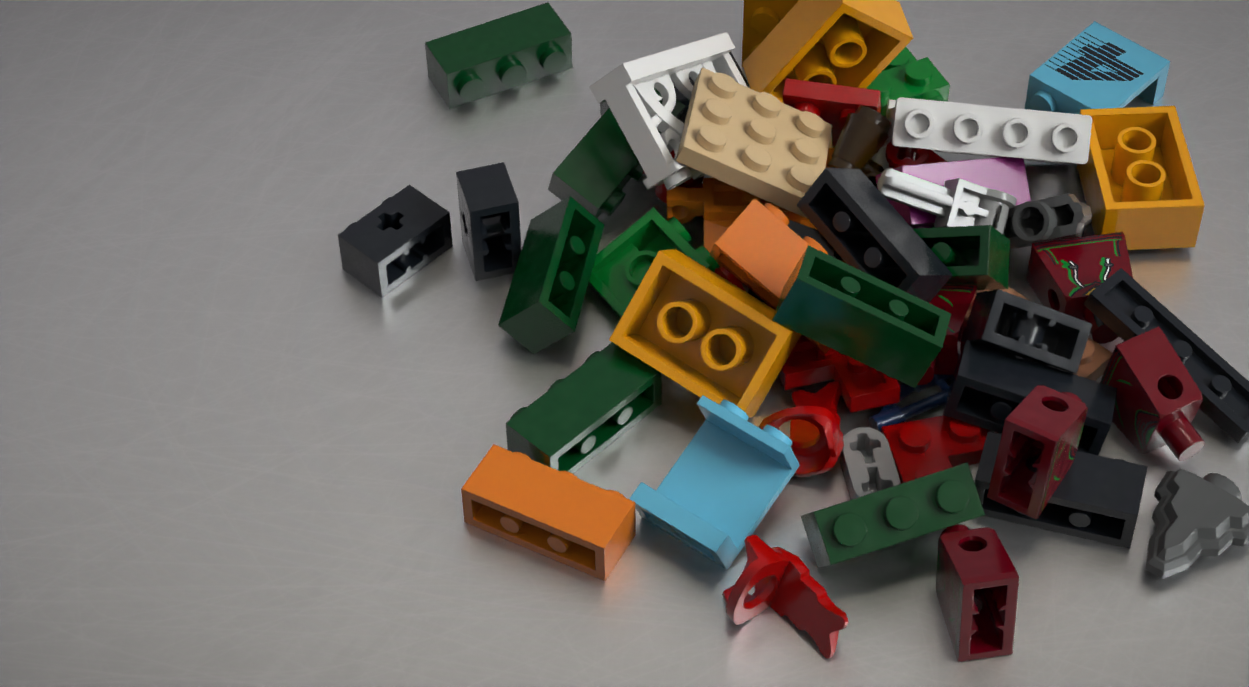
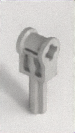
[877,168,1017,234]

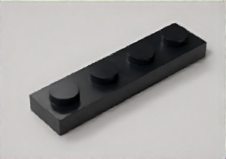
[1083,268,1249,443]

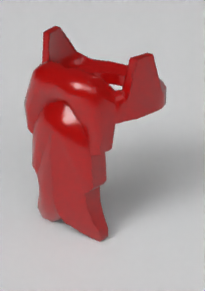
[759,381,844,478]
[722,534,849,659]

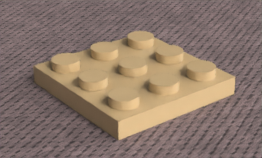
[676,67,832,219]

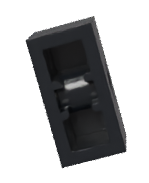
[456,162,521,281]
[338,185,453,297]
[961,289,1092,374]

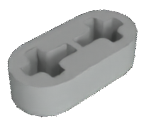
[840,427,901,500]

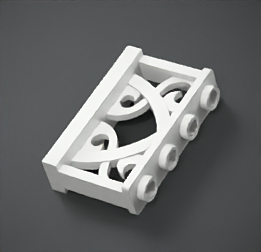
[589,32,748,190]
[883,97,1092,164]

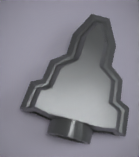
[1003,193,1092,249]
[1145,469,1249,579]

